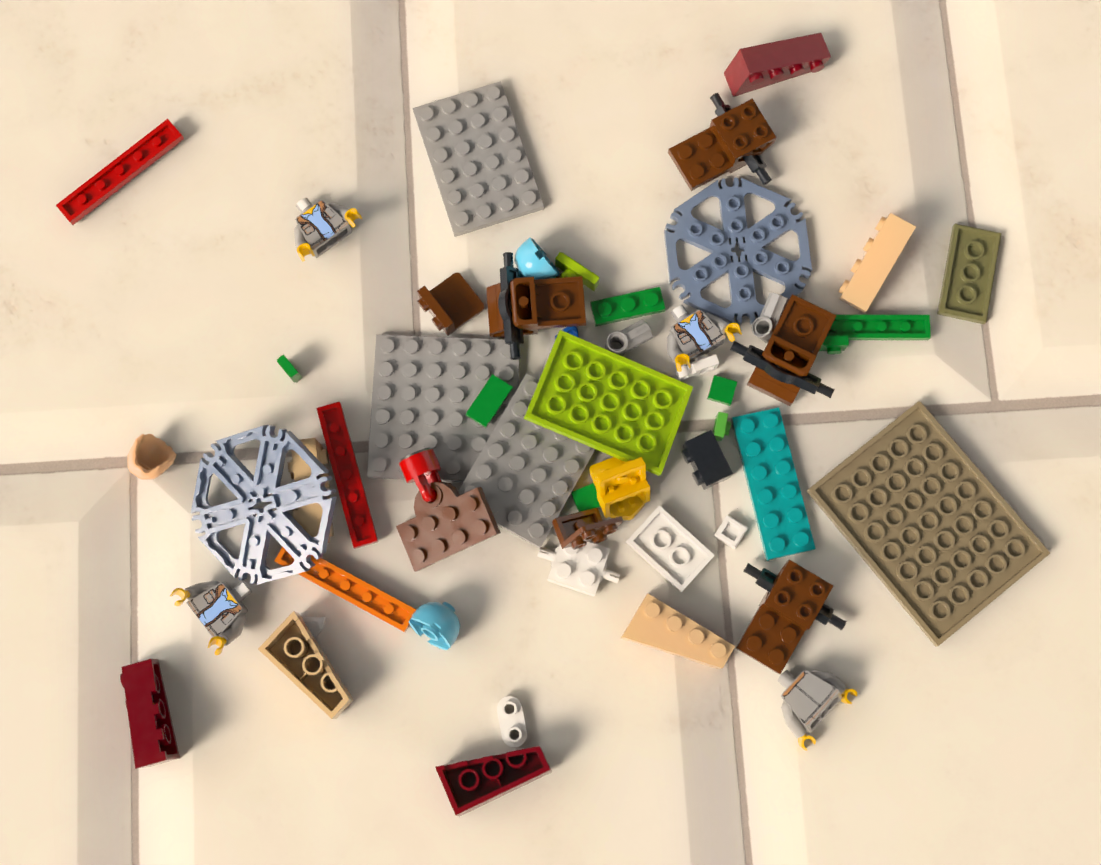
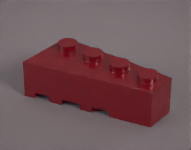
[724,33,831,97]
[120,659,180,769]
[435,746,552,817]

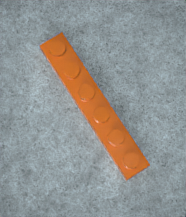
[274,546,416,633]

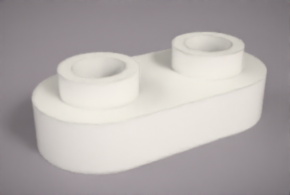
[497,696,527,747]

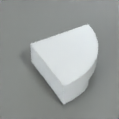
[302,617,326,637]

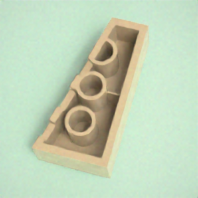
[838,213,916,313]
[287,438,334,543]
[621,593,735,669]
[258,611,353,719]

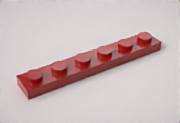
[56,119,184,225]
[316,401,379,549]

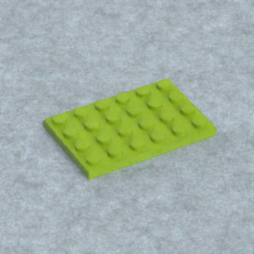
[523,330,693,476]

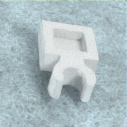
[675,354,719,381]

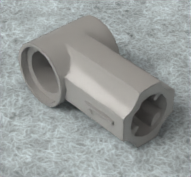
[752,293,789,343]
[605,319,653,356]

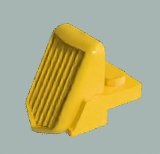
[589,457,650,520]

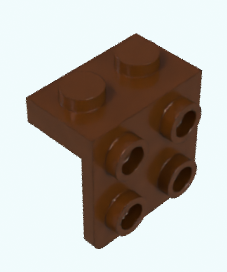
[417,273,484,336]
[552,508,624,550]

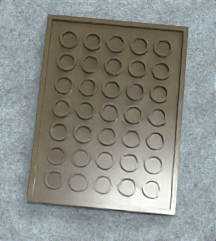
[807,400,1050,647]

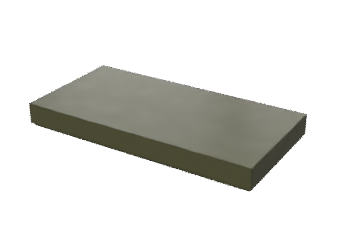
[937,223,1002,324]

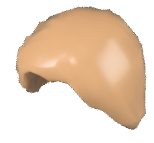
[127,434,177,480]

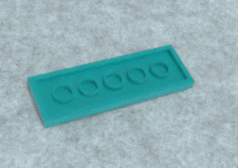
[731,407,816,561]

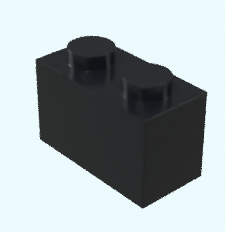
[681,430,733,490]

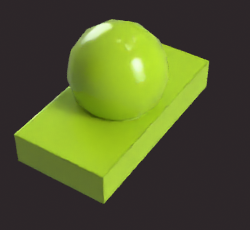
[555,252,599,291]

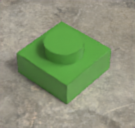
[713,412,731,442]

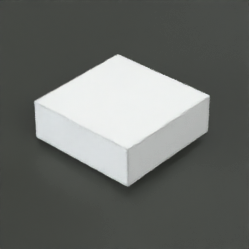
[714,515,748,549]

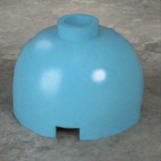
[514,237,560,280]
[409,602,460,650]

